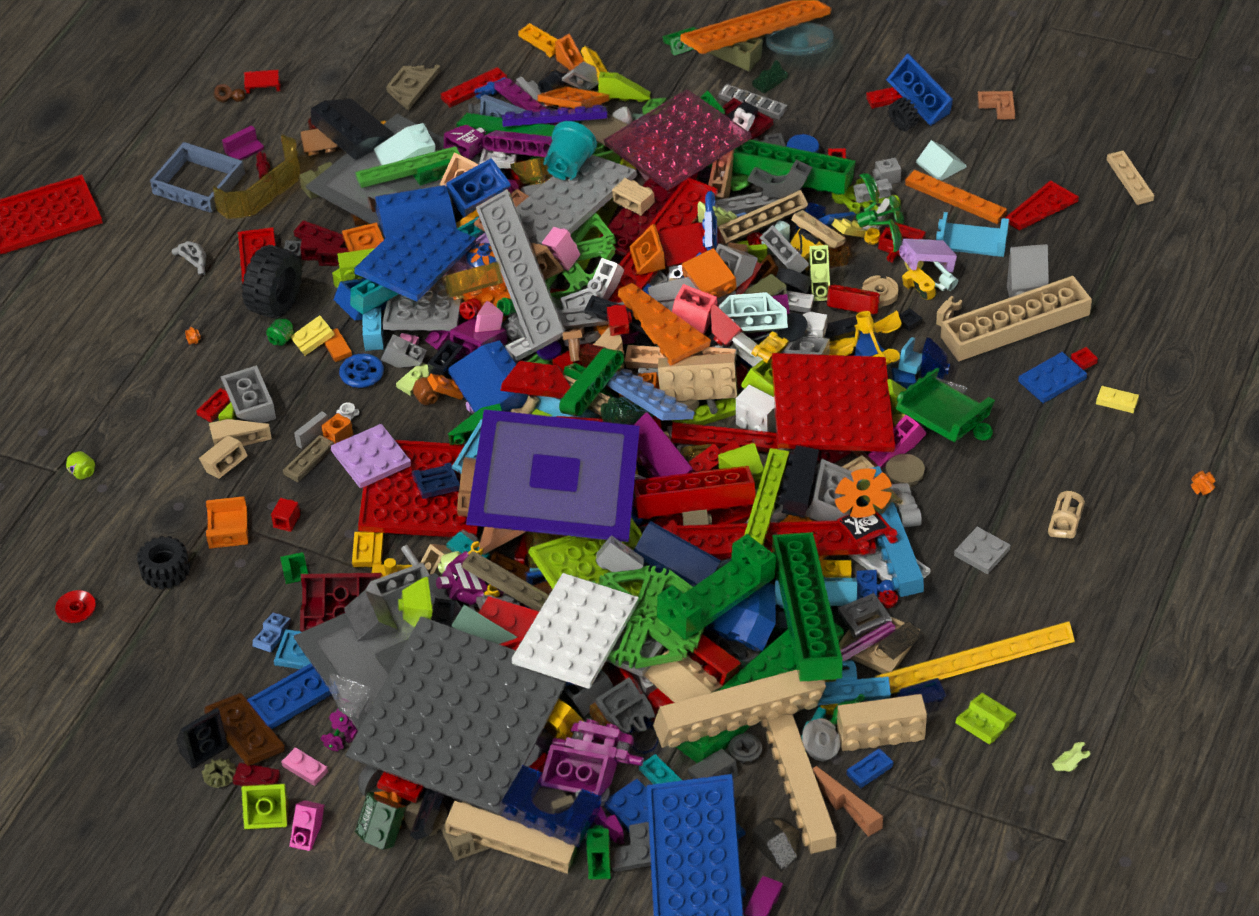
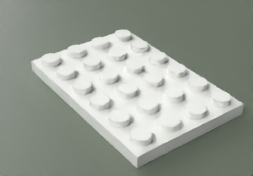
[512,573,639,689]

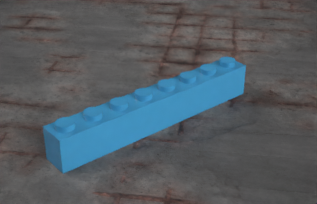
[857,466,924,597]

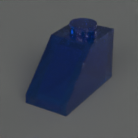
[921,337,950,381]

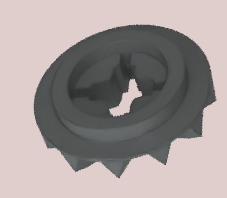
[728,734,762,764]

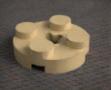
[862,275,898,308]

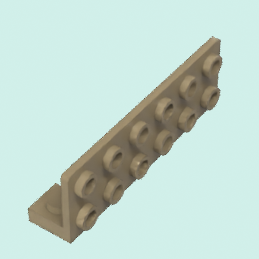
[440,787,575,861]

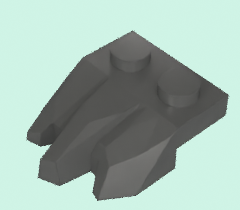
[594,677,655,733]

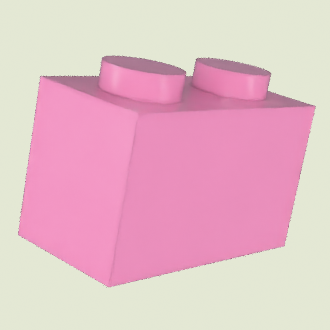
[542,227,581,271]

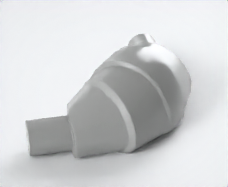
[172,241,207,275]

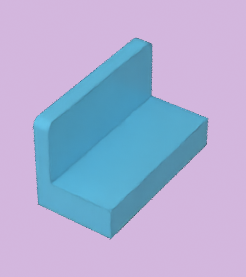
[898,337,927,374]

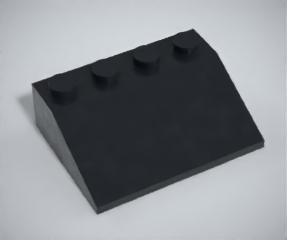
[311,98,395,161]

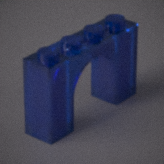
[500,765,602,847]

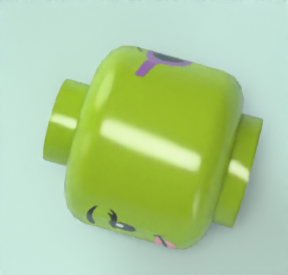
[66,451,95,480]

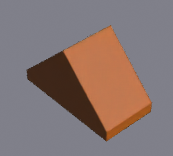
[555,34,585,71]

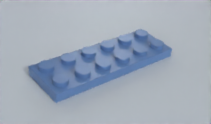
[606,369,694,420]

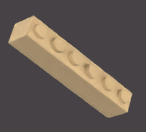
[717,190,809,245]
[445,801,577,874]

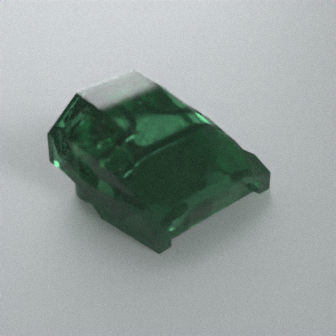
[600,397,653,425]

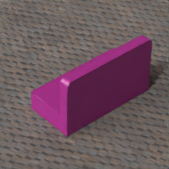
[222,125,264,160]

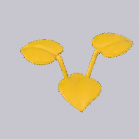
[829,310,901,365]

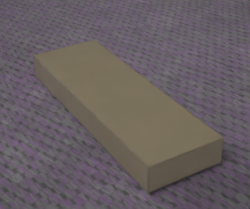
[283,435,334,482]

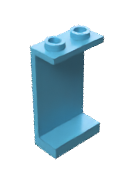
[936,212,1009,257]

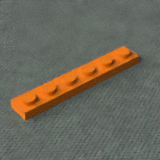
[905,170,1007,224]

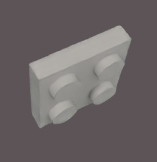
[954,527,1010,574]

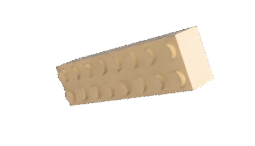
[941,276,1092,362]
[653,670,826,748]

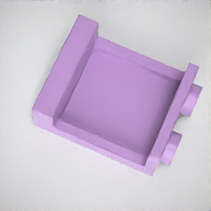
[899,239,957,272]

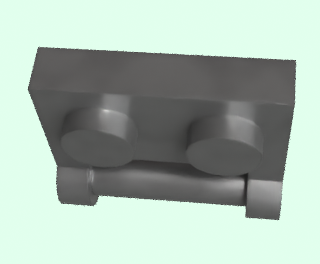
[838,593,892,638]

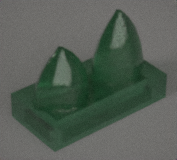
[752,59,788,94]

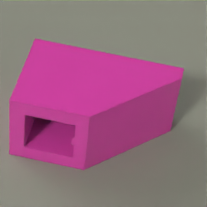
[289,800,324,851]

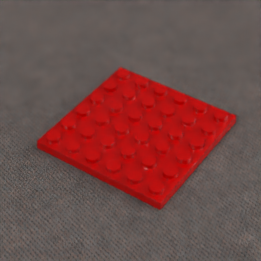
[771,353,895,452]
[358,440,478,539]

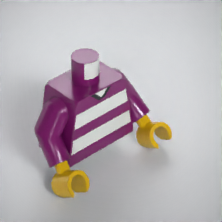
[436,542,500,605]

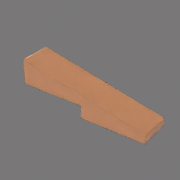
[812,766,883,836]

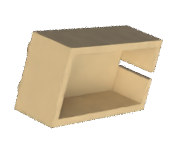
[658,353,738,401]
[837,694,927,751]

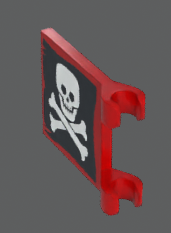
[837,508,898,555]

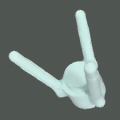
[933,261,958,291]

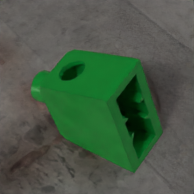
[587,825,611,880]

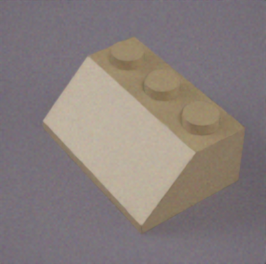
[644,650,722,703]

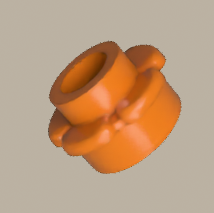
[185,327,200,344]

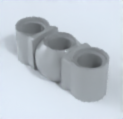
[888,483,922,527]

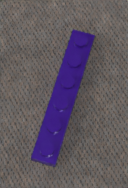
[501,105,607,127]

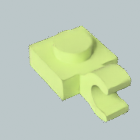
[1052,742,1090,772]

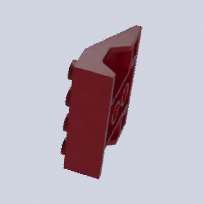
[300,573,384,632]

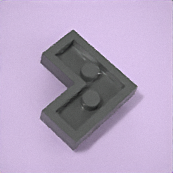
[610,822,651,872]

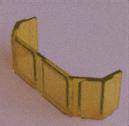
[212,134,300,219]

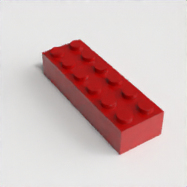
[633,465,756,519]

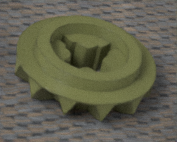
[202,757,236,788]

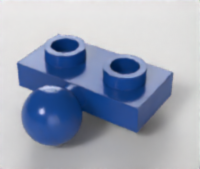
[857,570,895,600]

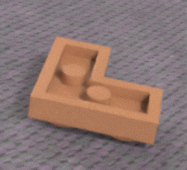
[977,91,1015,120]

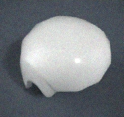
[613,107,633,125]

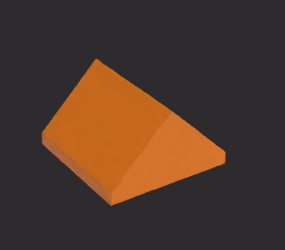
[629,224,665,274]

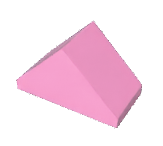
[475,301,503,332]

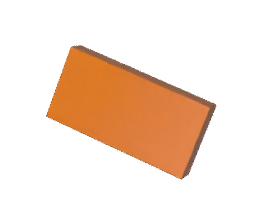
[324,328,352,362]

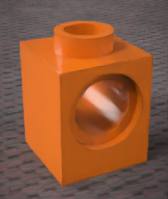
[321,413,353,444]

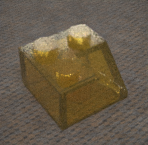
[510,157,552,185]

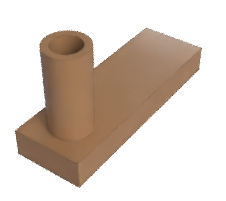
[562,327,585,361]

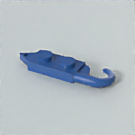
[702,191,717,251]

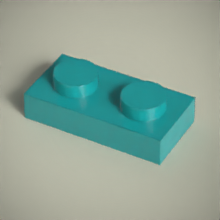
[639,754,682,784]

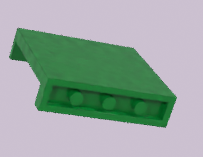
[896,368,995,443]

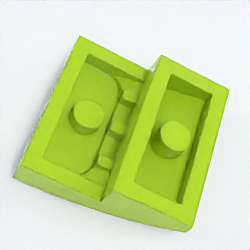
[956,693,1016,745]

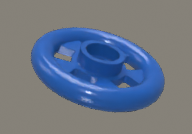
[339,353,384,388]

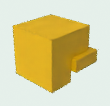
[544,699,584,740]

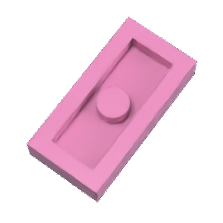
[282,747,328,786]

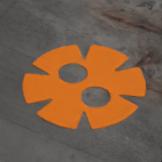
[835,468,892,518]

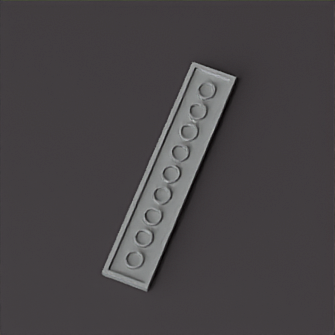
[476,189,565,352]

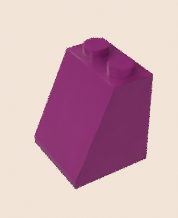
[449,317,507,357]

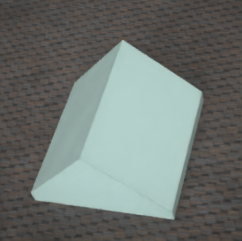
[917,140,966,181]

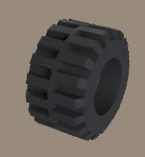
[137,536,190,589]

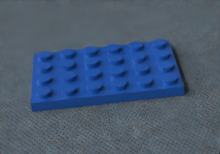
[354,211,476,302]

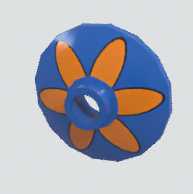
[466,243,498,269]

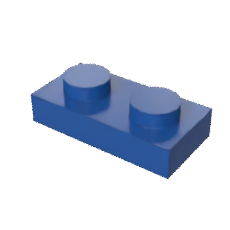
[847,748,893,789]

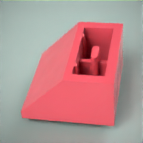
[672,284,719,335]

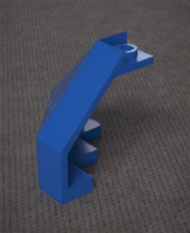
[704,582,776,651]

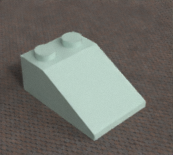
[374,123,435,165]

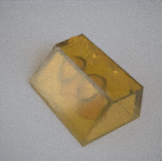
[441,261,504,301]

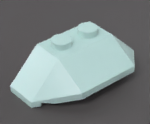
[718,292,788,333]

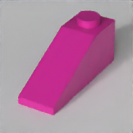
[868,415,927,469]

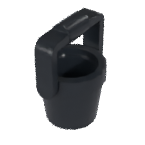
[538,70,569,93]

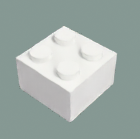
[736,385,776,433]

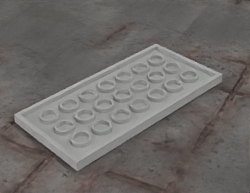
[516,155,637,245]

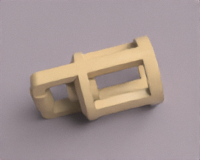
[1048,491,1085,538]

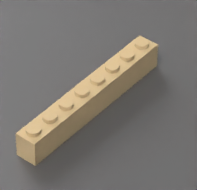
[761,714,836,854]

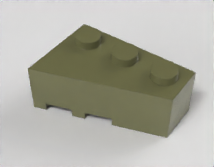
[708,38,763,71]

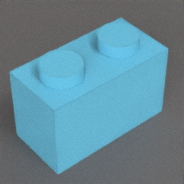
[362,308,383,351]

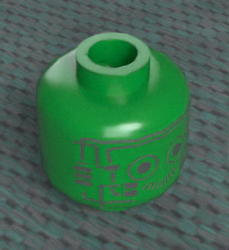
[266,319,294,346]

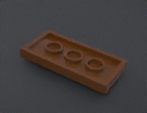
[204,693,285,766]

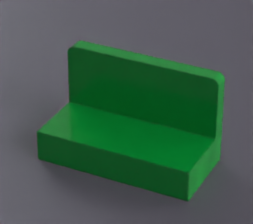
[413,158,450,186]

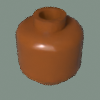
[413,377,440,405]

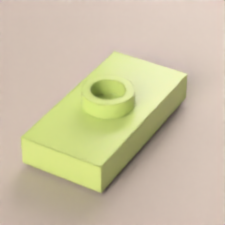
[396,362,429,396]

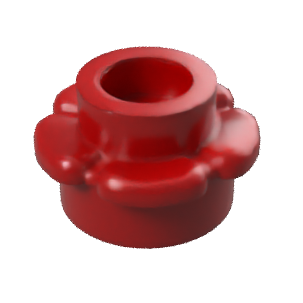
[878,590,898,608]

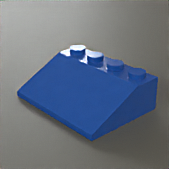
[375,185,457,239]
[448,340,529,412]

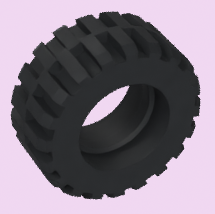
[242,245,302,319]

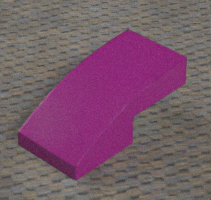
[590,801,624,845]
[744,876,784,916]

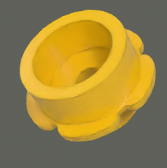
[864,228,881,245]

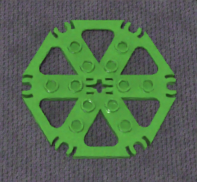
[545,212,616,299]
[592,565,704,669]

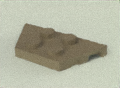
[386,65,440,110]

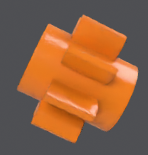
[1191,471,1216,495]

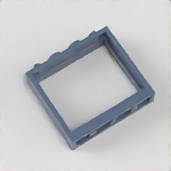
[150,142,245,213]

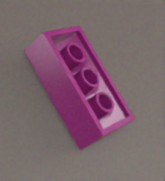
[635,412,692,478]

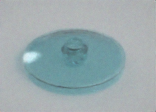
[766,23,834,55]

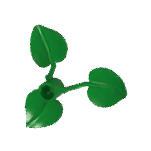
[856,173,905,252]

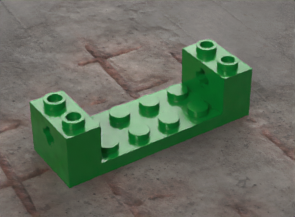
[657,534,776,640]

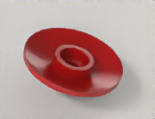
[55,590,96,623]

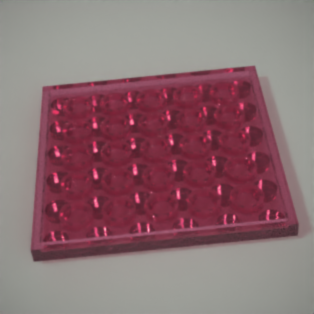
[604,89,751,191]

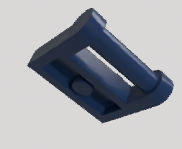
[412,462,460,499]

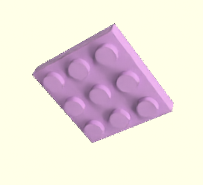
[331,424,411,488]

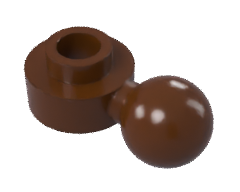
[214,84,245,102]

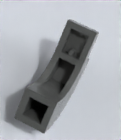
[747,160,812,198]

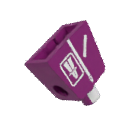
[443,125,486,160]

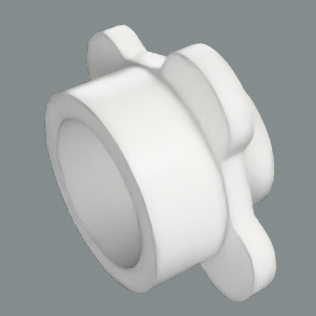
[337,403,359,420]

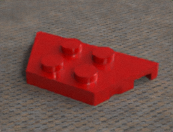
[500,361,571,399]

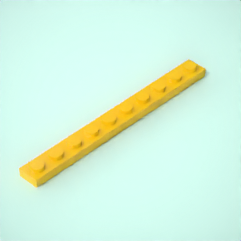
[875,621,1075,694]

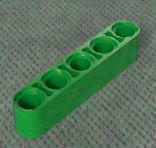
[559,348,624,416]

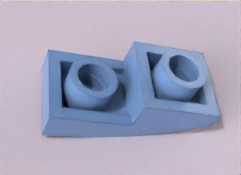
[253,613,291,652]

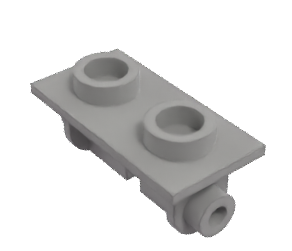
[853,179,892,203]

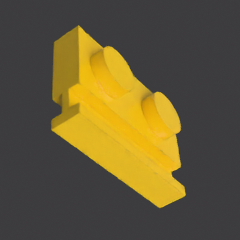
[352,532,384,567]

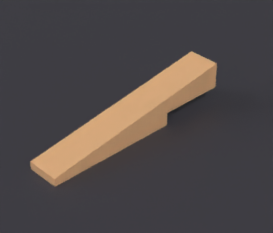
[624,345,736,369]

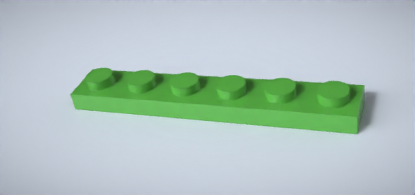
[355,146,460,188]

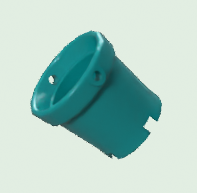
[544,121,597,180]

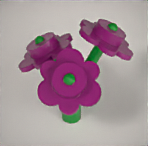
[321,708,358,752]

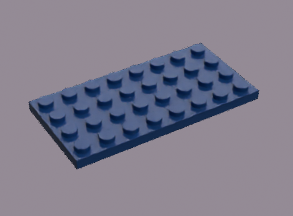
[647,774,744,916]

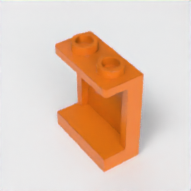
[681,248,737,299]
[206,497,248,549]

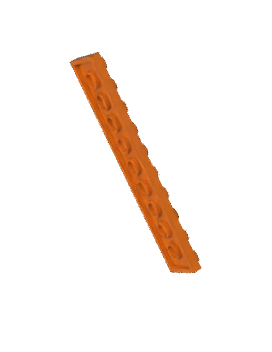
[680,0,831,54]

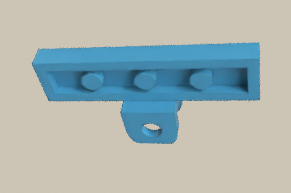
[818,660,891,705]

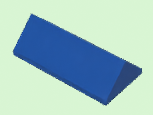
[886,53,953,125]

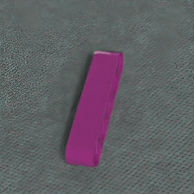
[481,130,552,157]

